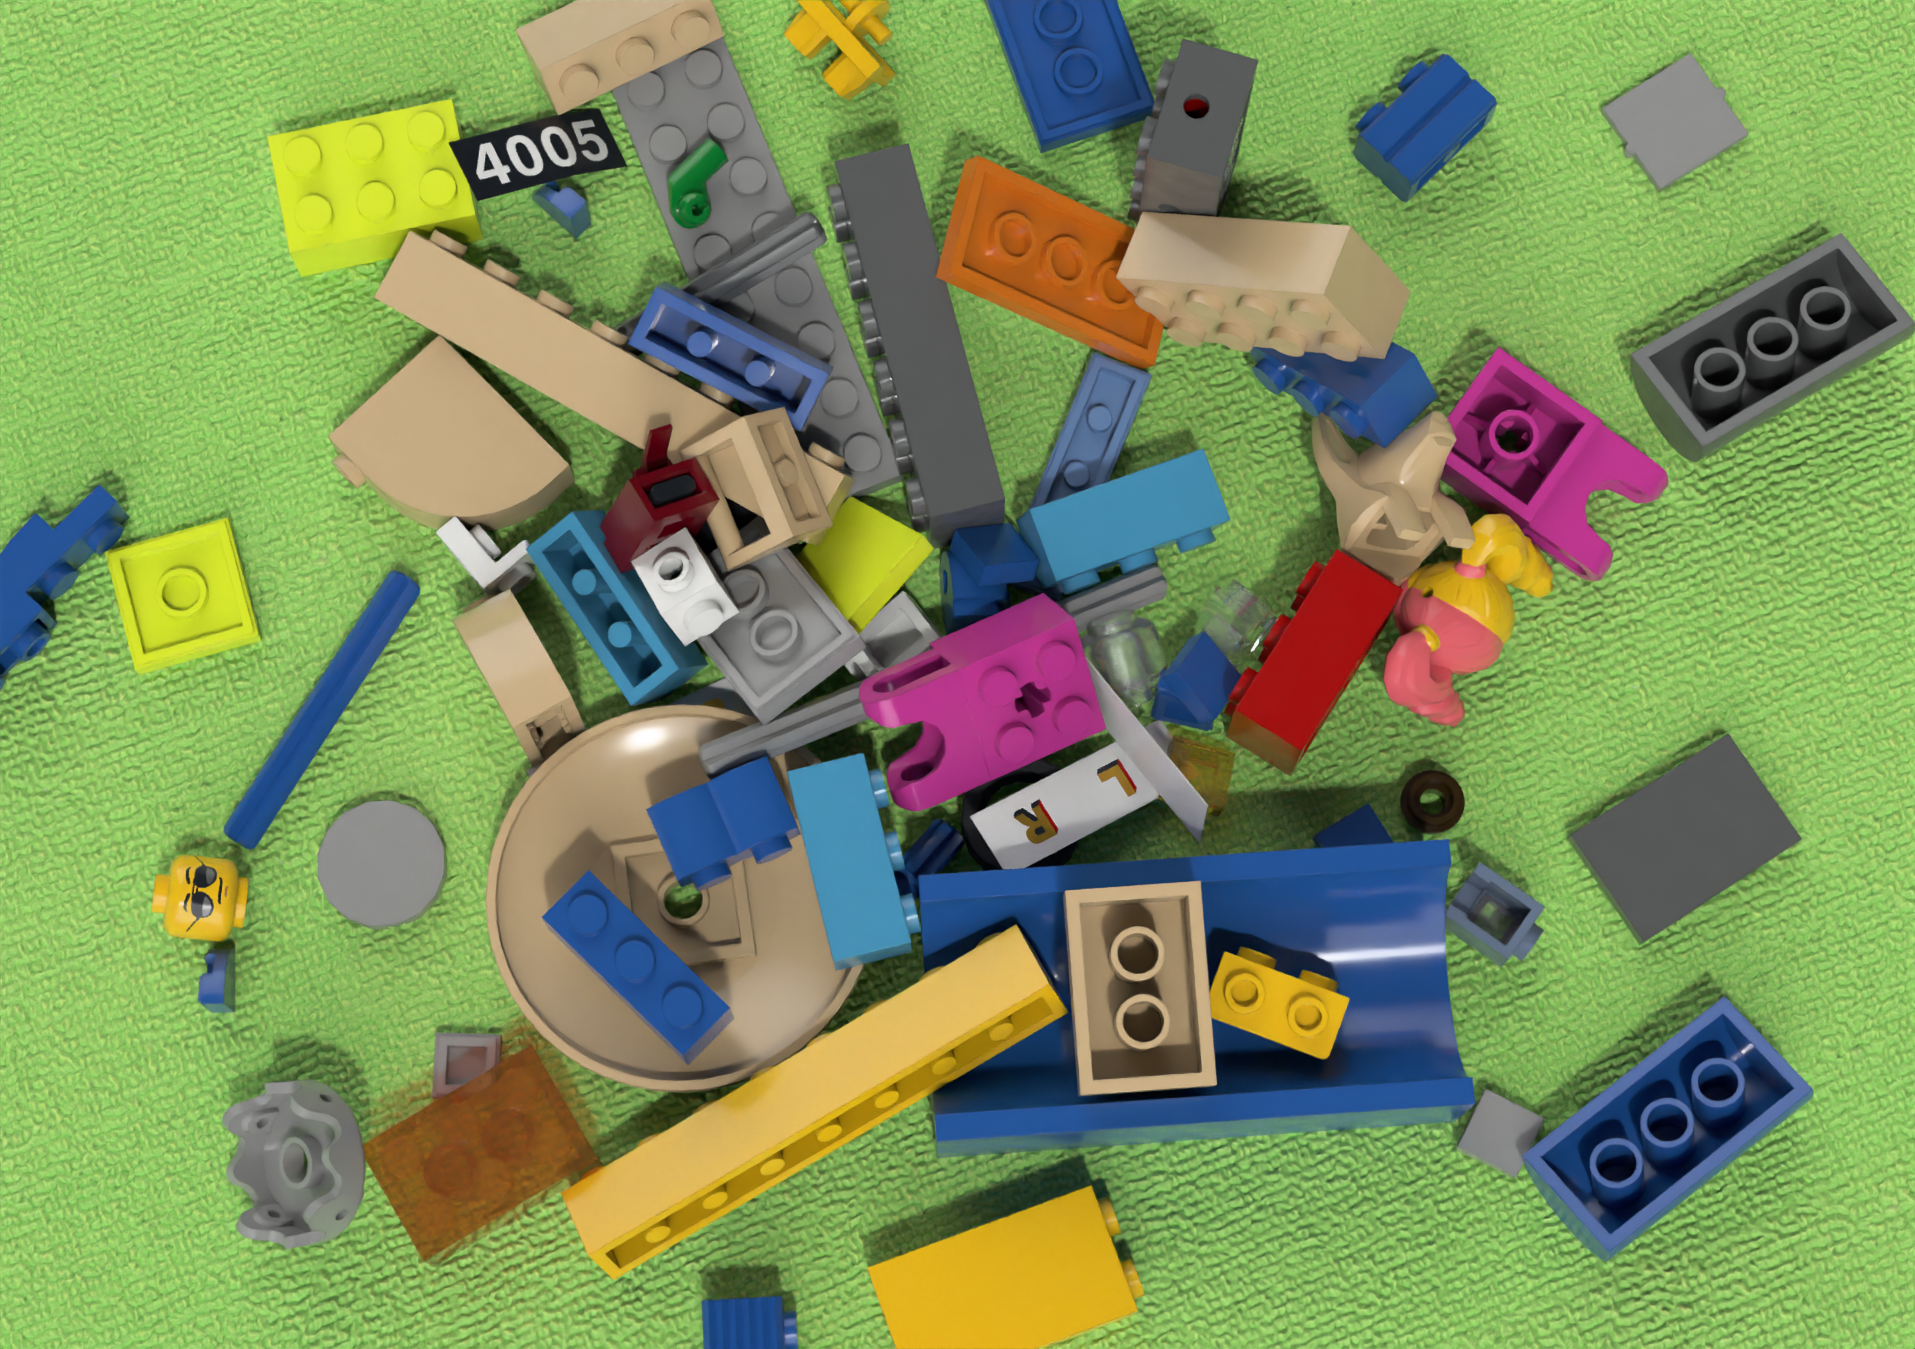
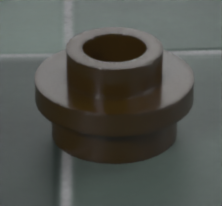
[1400,770,1465,835]

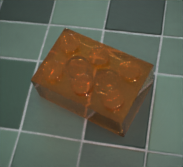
[363,1045,604,1267]

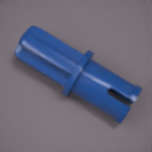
[894,818,965,902]

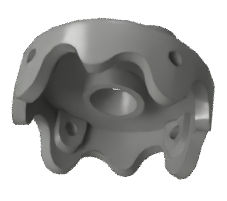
[222,1080,366,1249]

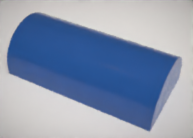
[1522,996,1813,1261]

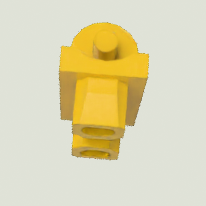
[783,0,897,101]

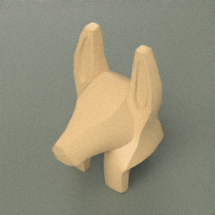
[1311,411,1476,586]

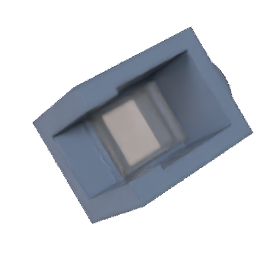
[1445,862,1545,967]

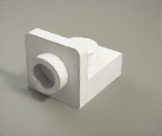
[436,516,537,596]

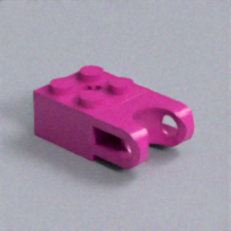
[1440,347,1669,581]
[859,593,1106,811]

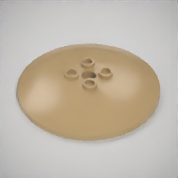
[486,704,865,1093]

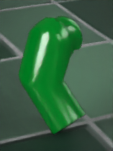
[667,138,728,229]

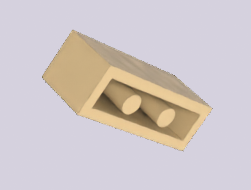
[515,0,724,116]

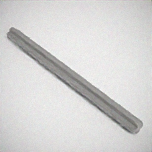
[698,564,1168,780]

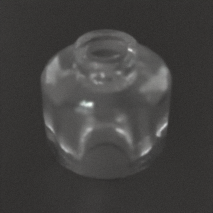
[1080,609,1168,708]

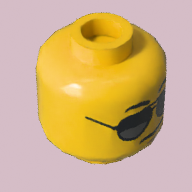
[151,855,249,942]

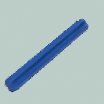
[223,570,420,850]

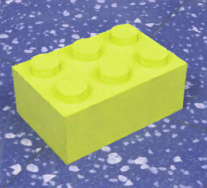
[267,99,484,277]

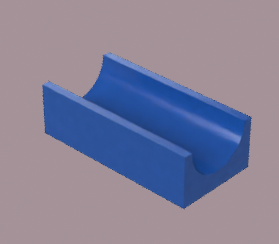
[918,839,1475,1158]

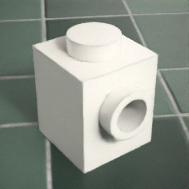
[631,527,739,646]

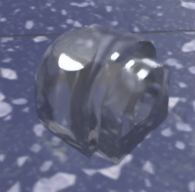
[1195,579,1277,668]

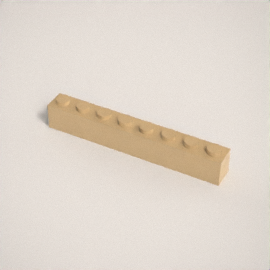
[374,229,856,545]

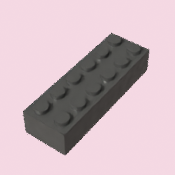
[826,143,1005,550]

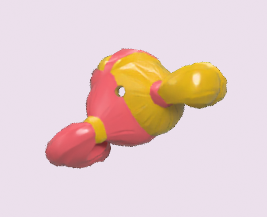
[1382,514,1553,728]

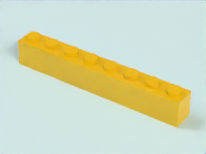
[561,924,1069,1280]

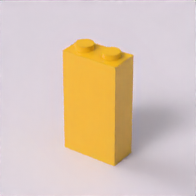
[867,1185,1144,1349]

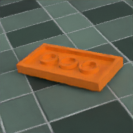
[936,155,1164,370]

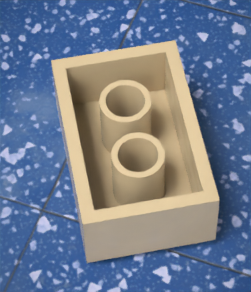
[1063,881,1217,1097]

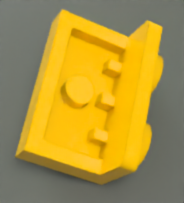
[1210,947,1350,1060]

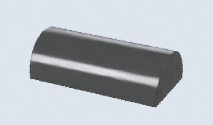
[1630,233,1915,462]

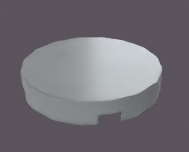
[318,800,447,930]

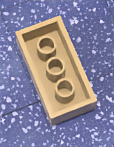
[1116,212,1411,362]

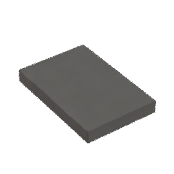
[1567,734,1802,945]

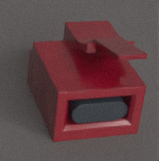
[599,424,720,573]

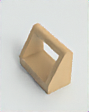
[679,407,833,571]

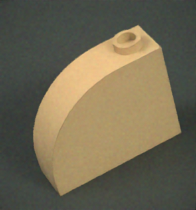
[328,335,575,532]
[452,589,586,767]

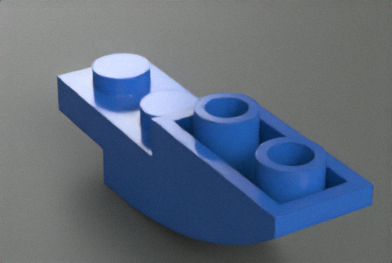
[0,485,130,691]

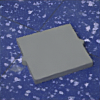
[1601,53,1749,193]

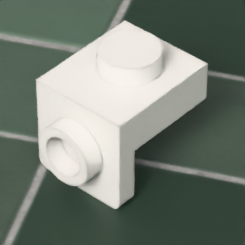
[844,591,943,681]

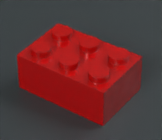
[1224,549,1403,777]

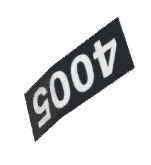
[449,109,627,201]

